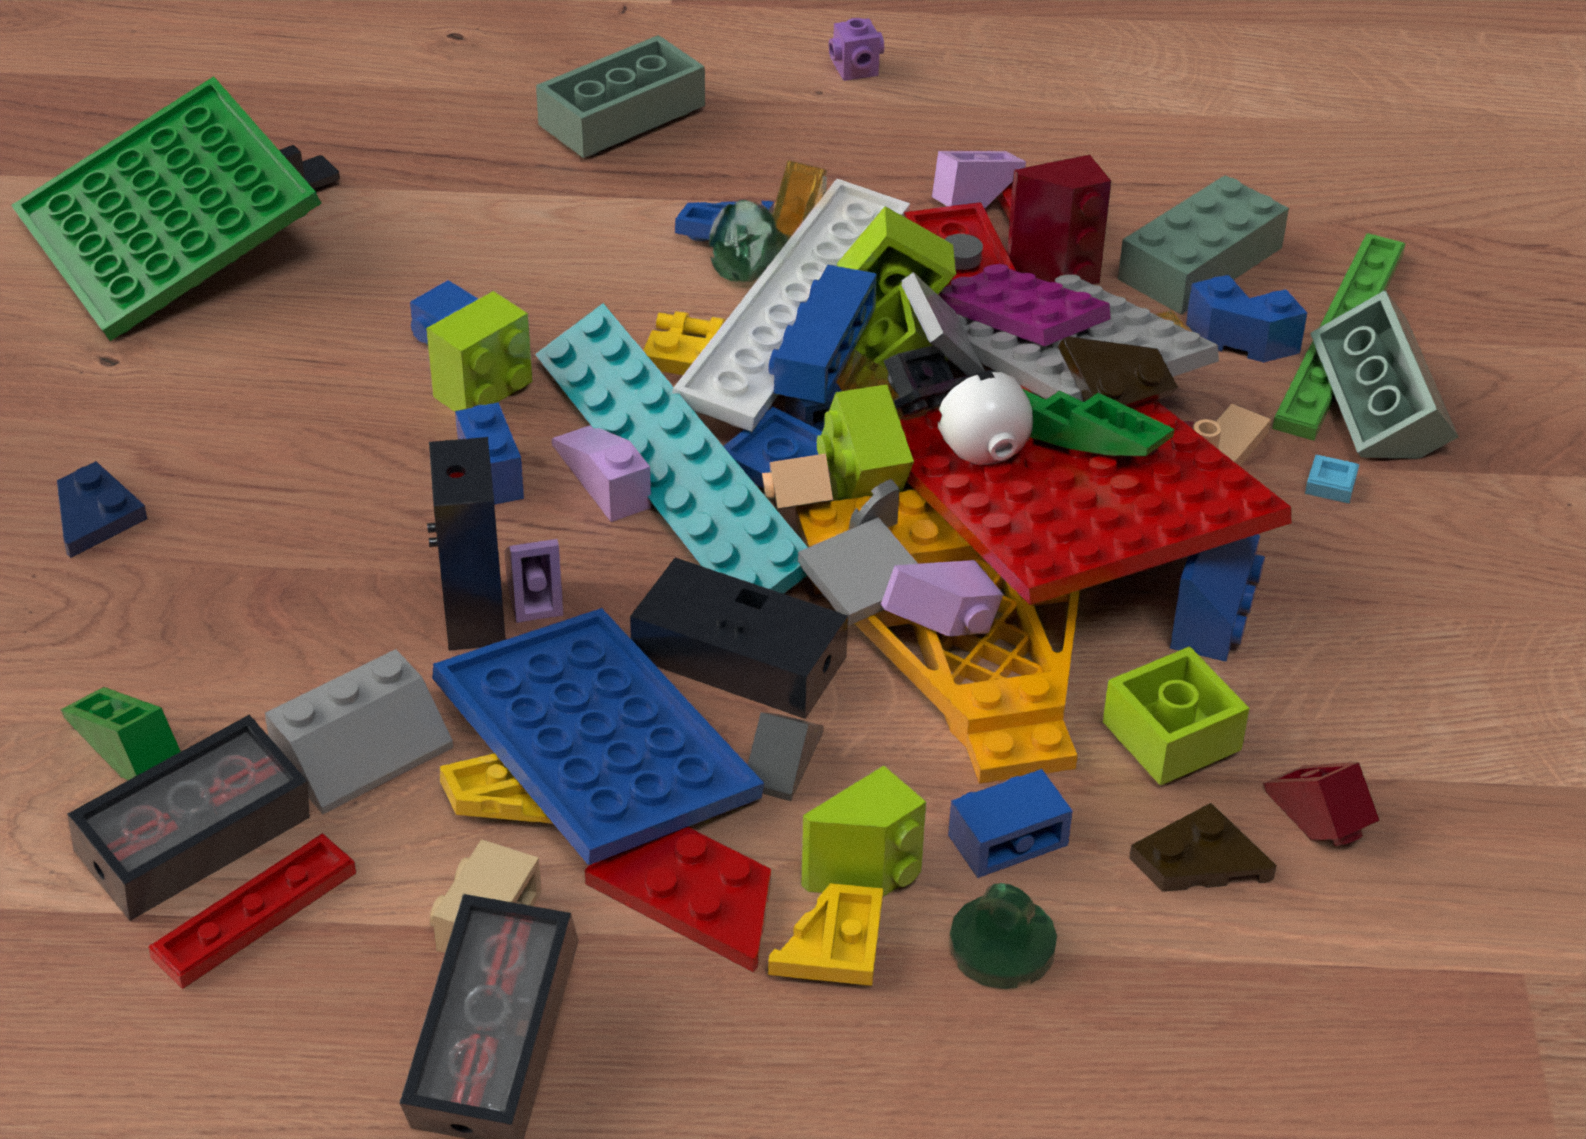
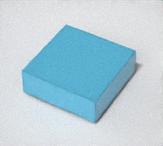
[1305,455,1360,503]

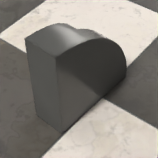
[849,479,899,529]

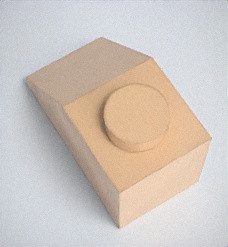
[762,454,833,509]

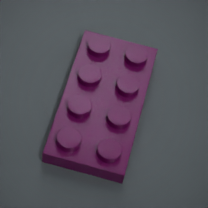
[938,264,1111,346]

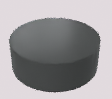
[944,234,983,270]

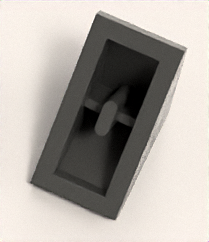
[748,712,824,801]

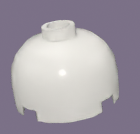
[938,372,1033,466]

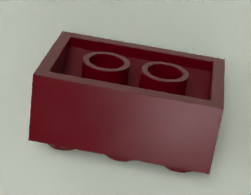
[1007,154,1111,285]

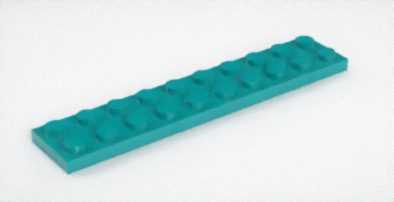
[535,303,808,594]

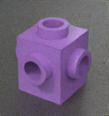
[828,18,884,81]

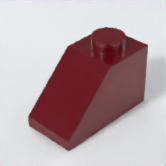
[1263,762,1380,846]

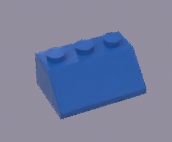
[1170,534,1265,662]

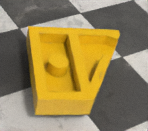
[440,753,553,824]
[768,883,883,986]

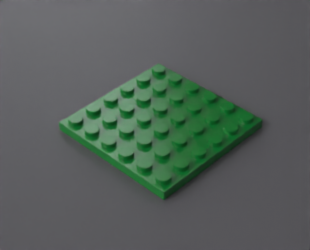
[11,76,322,341]

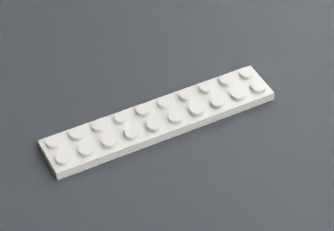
[672,179,910,432]

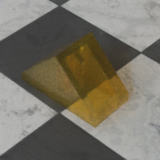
[766,160,827,243]

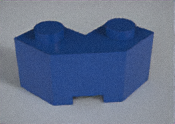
[1186,275,1308,363]

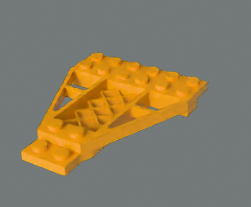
[795,490,1080,784]

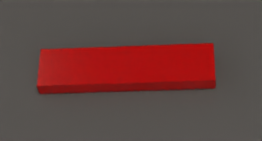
[148,833,356,989]

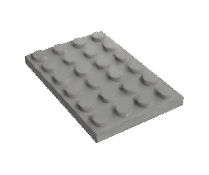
[957,275,1219,402]

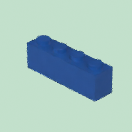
[768,264,877,403]

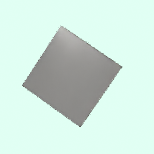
[901,272,985,376]
[798,517,918,626]

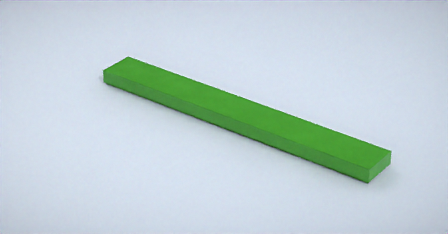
[1272,233,1406,441]

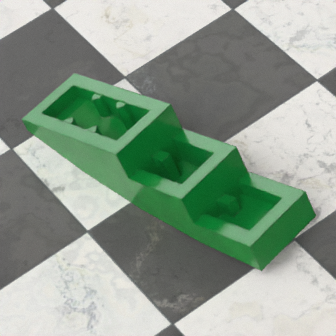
[1023,389,1174,456]

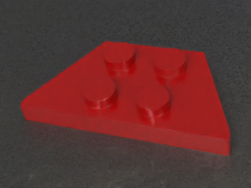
[584,827,771,973]

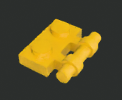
[643,311,726,375]

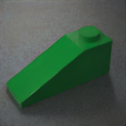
[60,687,181,780]

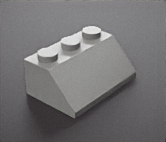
[265,649,454,814]

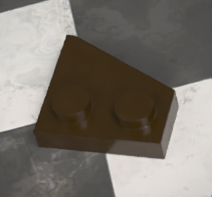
[1057,336,1178,408]
[1129,803,1277,892]

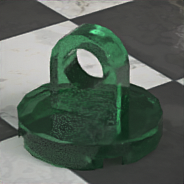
[709,199,788,283]
[949,883,1057,989]

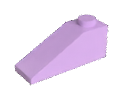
[552,425,651,522]

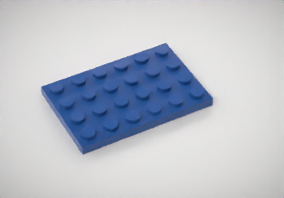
[432,608,764,865]

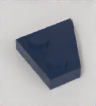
[57,461,148,558]

